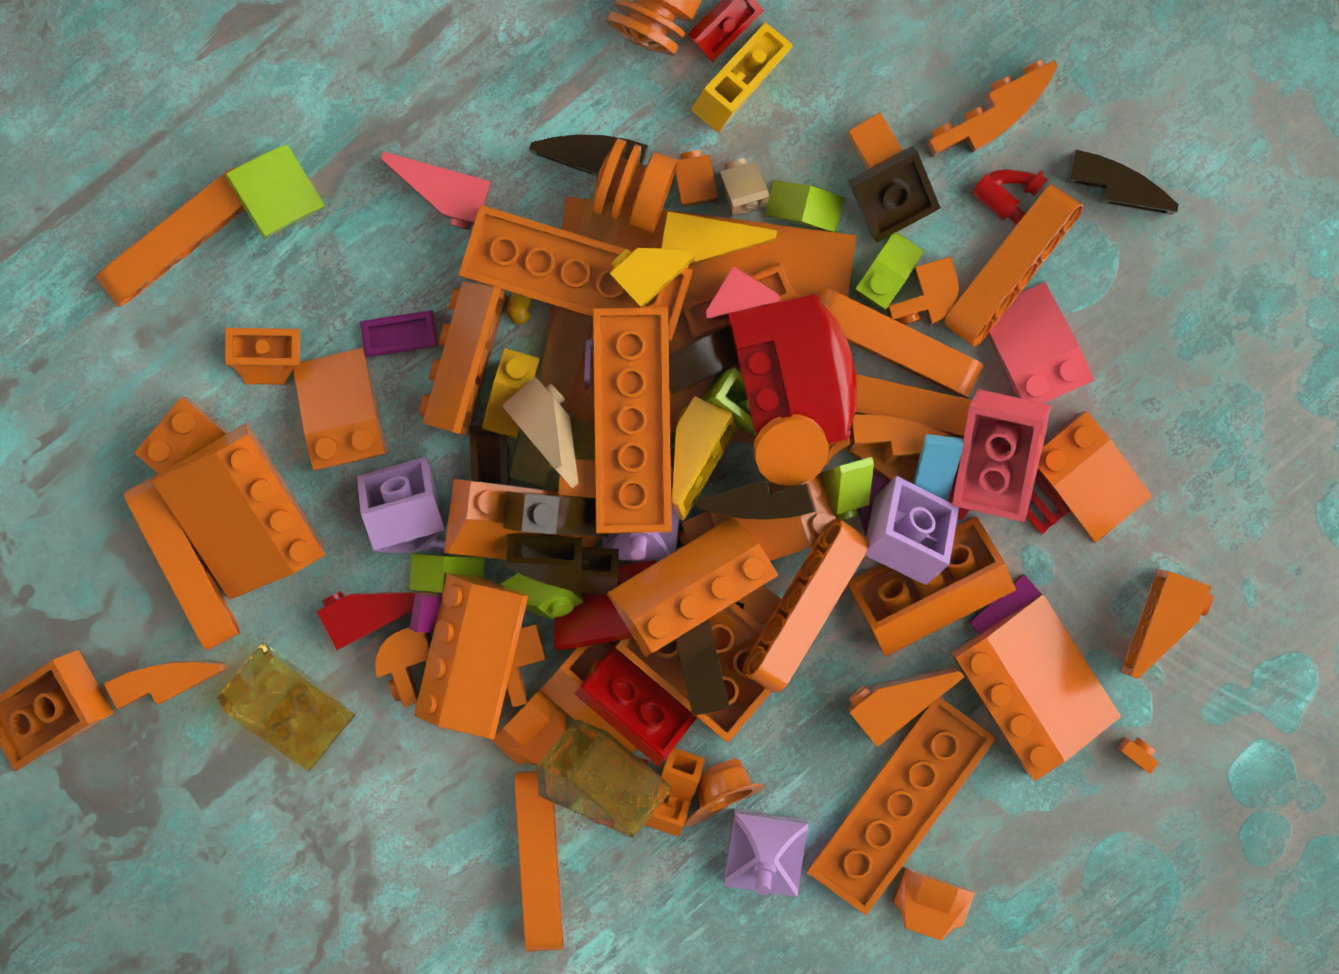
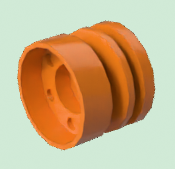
[606,0,702,56]
[593,138,678,233]

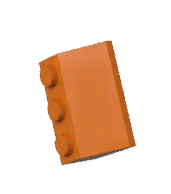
[540,641,637,762]

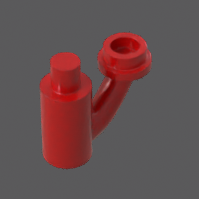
[970,169,1048,225]

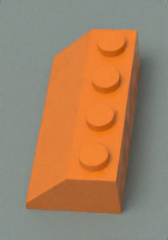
[444,479,600,560]
[847,516,1016,657]
[607,517,778,657]
[414,573,528,739]

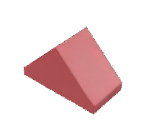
[706,266,780,321]

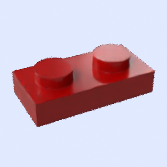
[687,0,764,63]

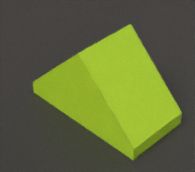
[765,180,844,233]
[409,553,485,593]

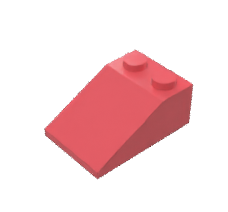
[988,282,1095,403]
[952,389,1051,522]

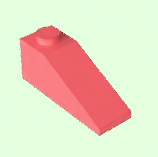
[381,152,492,231]

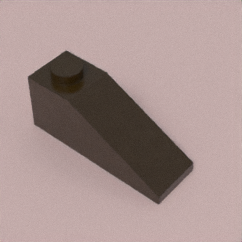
[503,491,608,537]

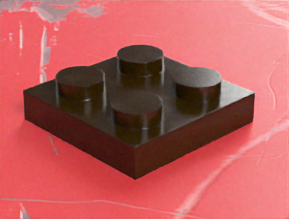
[847,145,941,243]

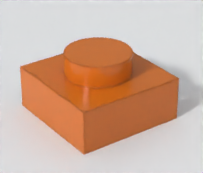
[1116,737,1159,774]

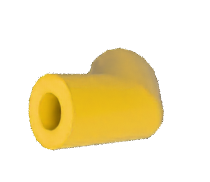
[506,293,531,325]

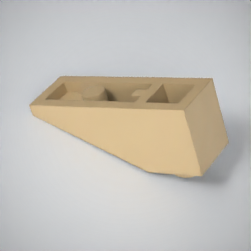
[719,158,770,217]
[502,377,578,488]

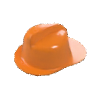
[685,758,765,827]

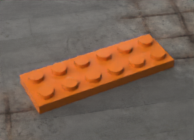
[458,204,693,342]
[593,307,672,534]
[806,697,997,916]

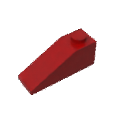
[316,591,435,650]

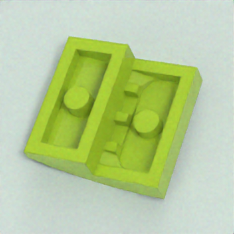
[225,144,325,239]

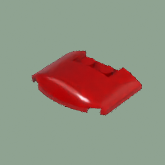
[728,294,857,444]

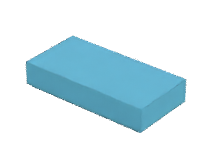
[912,434,963,501]

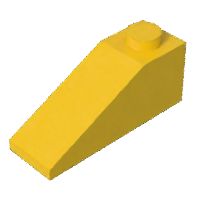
[690,22,793,133]
[661,211,777,268]
[672,396,738,520]

